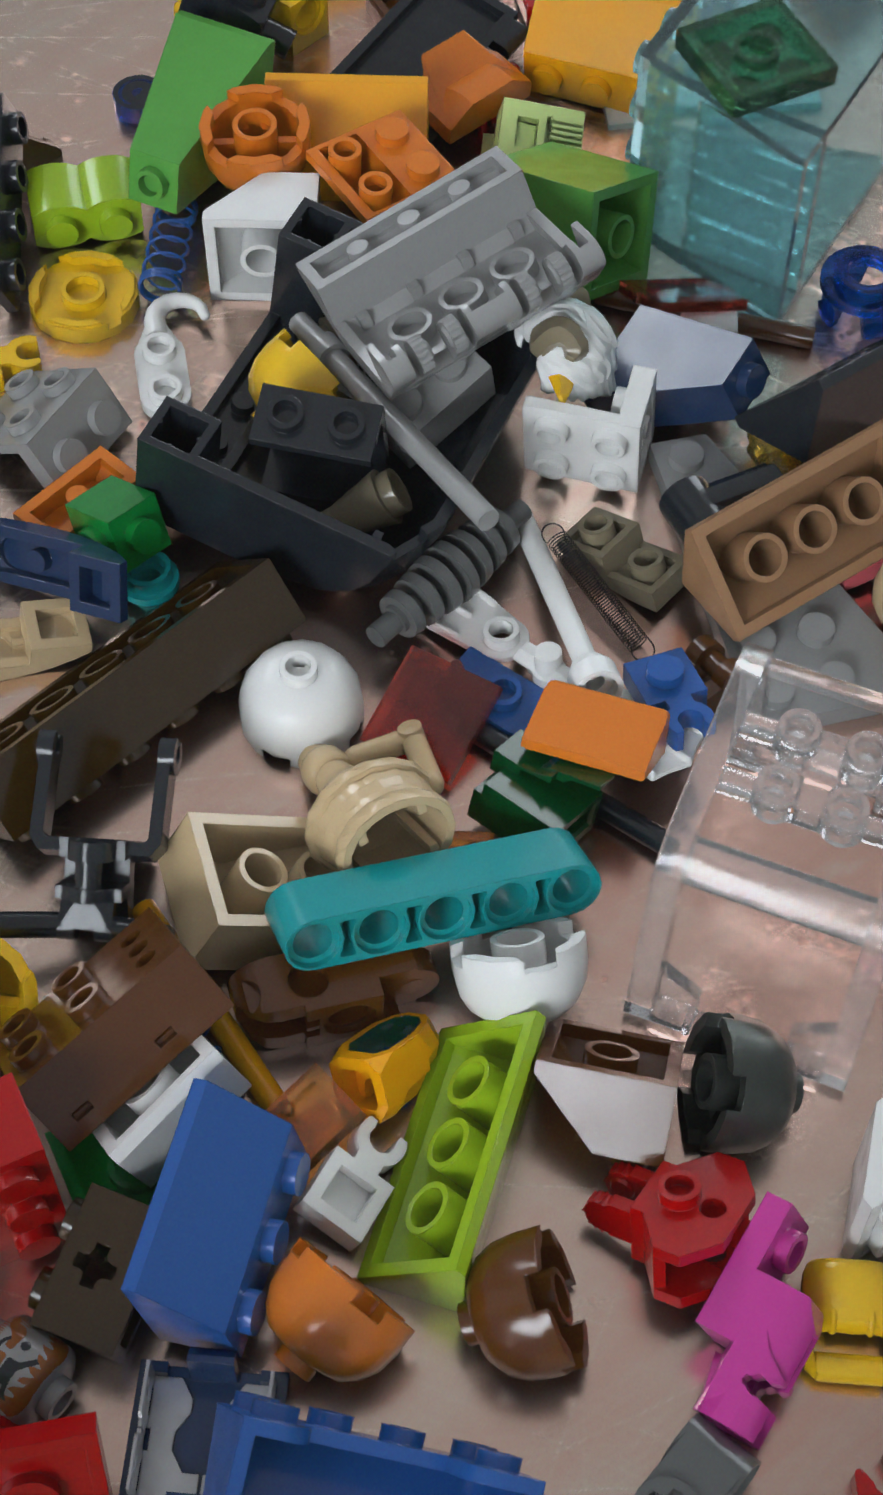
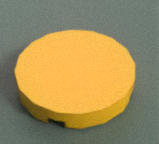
[28,250,140,344]

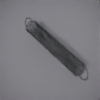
[541,523,655,660]

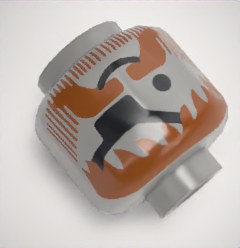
[0,1314,77,1425]

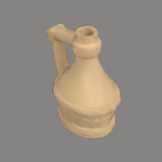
[298,719,456,871]

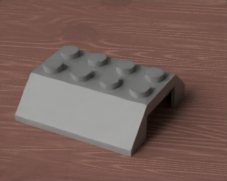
[295,146,606,401]

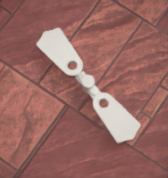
[426,588,704,781]

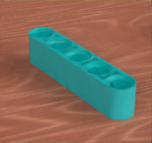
[264,828,602,971]

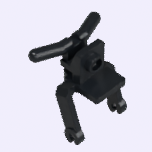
[0,729,182,942]

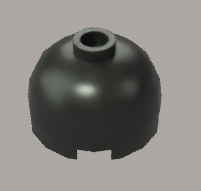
[677,1012,804,1154]

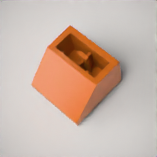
[306,110,455,223]

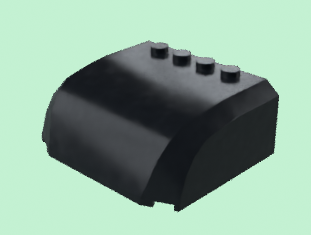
[135,197,537,591]

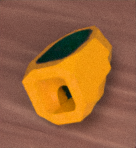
[329,1012,440,1123]

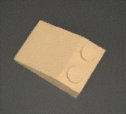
[158,812,337,970]

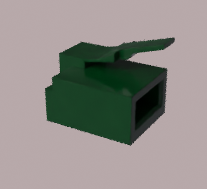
[467,729,615,842]

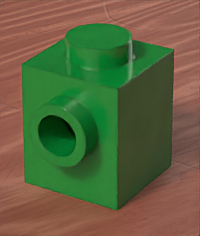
[65,475,172,573]

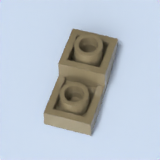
[557,506,684,612]

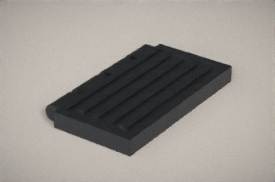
[330,0,528,144]

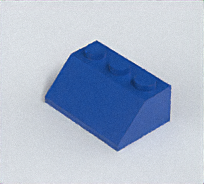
[120,1078,310,1358]

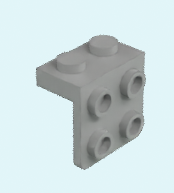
[0,367,133,488]

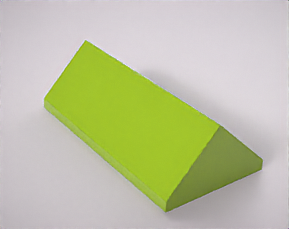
[357,1010,546,1311]

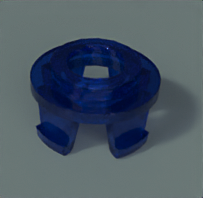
[817,245,883,340]

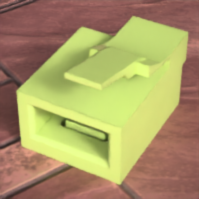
[480,97,585,155]

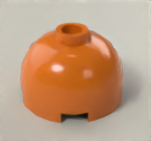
[199,84,312,191]
[265,1237,415,1383]

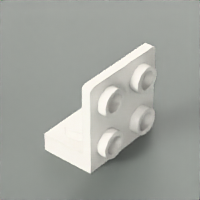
[522,365,657,493]

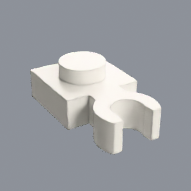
[293,1116,407,1251]

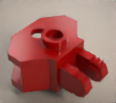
[582,1152,756,1309]

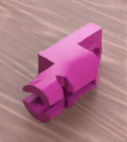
[692,1191,823,1451]

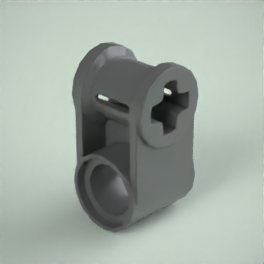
[635,1413,761,1495]

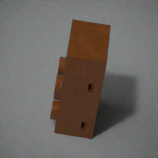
[0,907,235,1151]

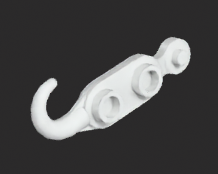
[134,292,210,418]

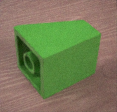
[507,141,659,301]

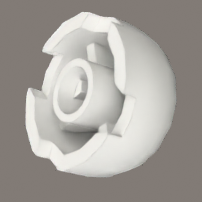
[239,639,365,768]
[449,917,588,1028]

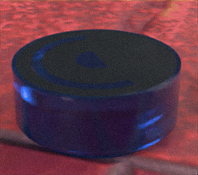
[112,75,154,124]

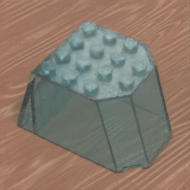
[625,0,883,320]

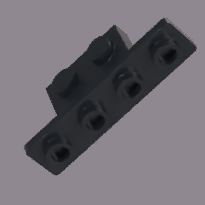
[0,93,29,313]

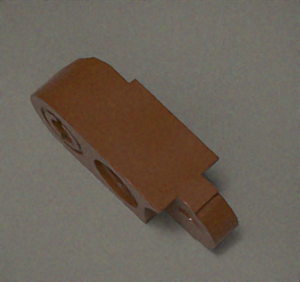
[227,947,440,1049]

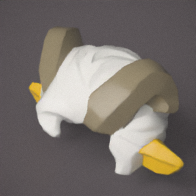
[514,286,618,403]

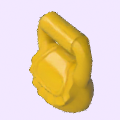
[801,1258,883,1387]

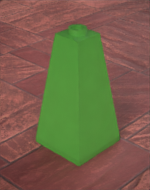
[128,10,275,215]

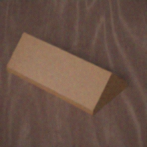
[682,419,883,642]

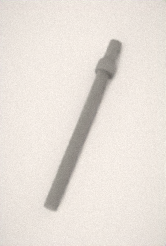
[289,312,499,531]

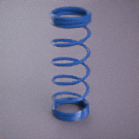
[138,200,198,302]

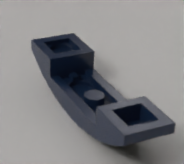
[0,518,128,623]

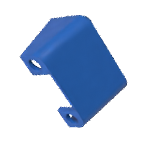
[203,1390,546,1495]

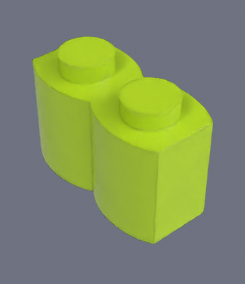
[26,155,144,249]

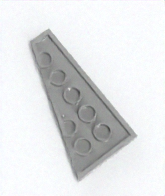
[648,434,883,740]

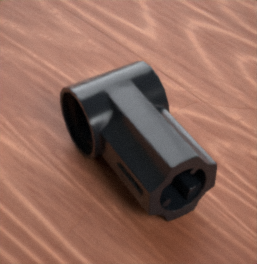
[659,463,783,545]

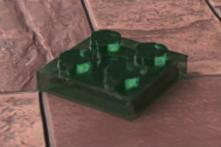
[675,0,839,119]

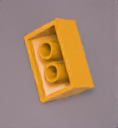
[523,0,694,125]
[264,72,428,201]

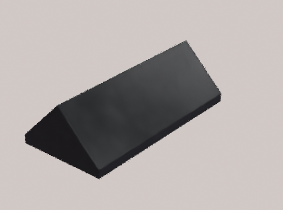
[734,339,883,463]

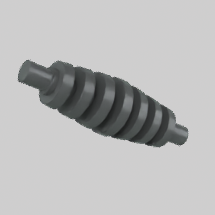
[366,499,532,647]

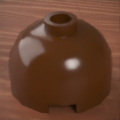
[457,1225,589,1381]

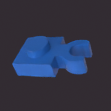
[623,647,716,751]

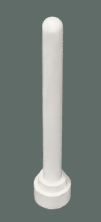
[518,514,624,697]

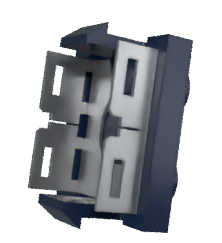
[119,1347,291,1495]

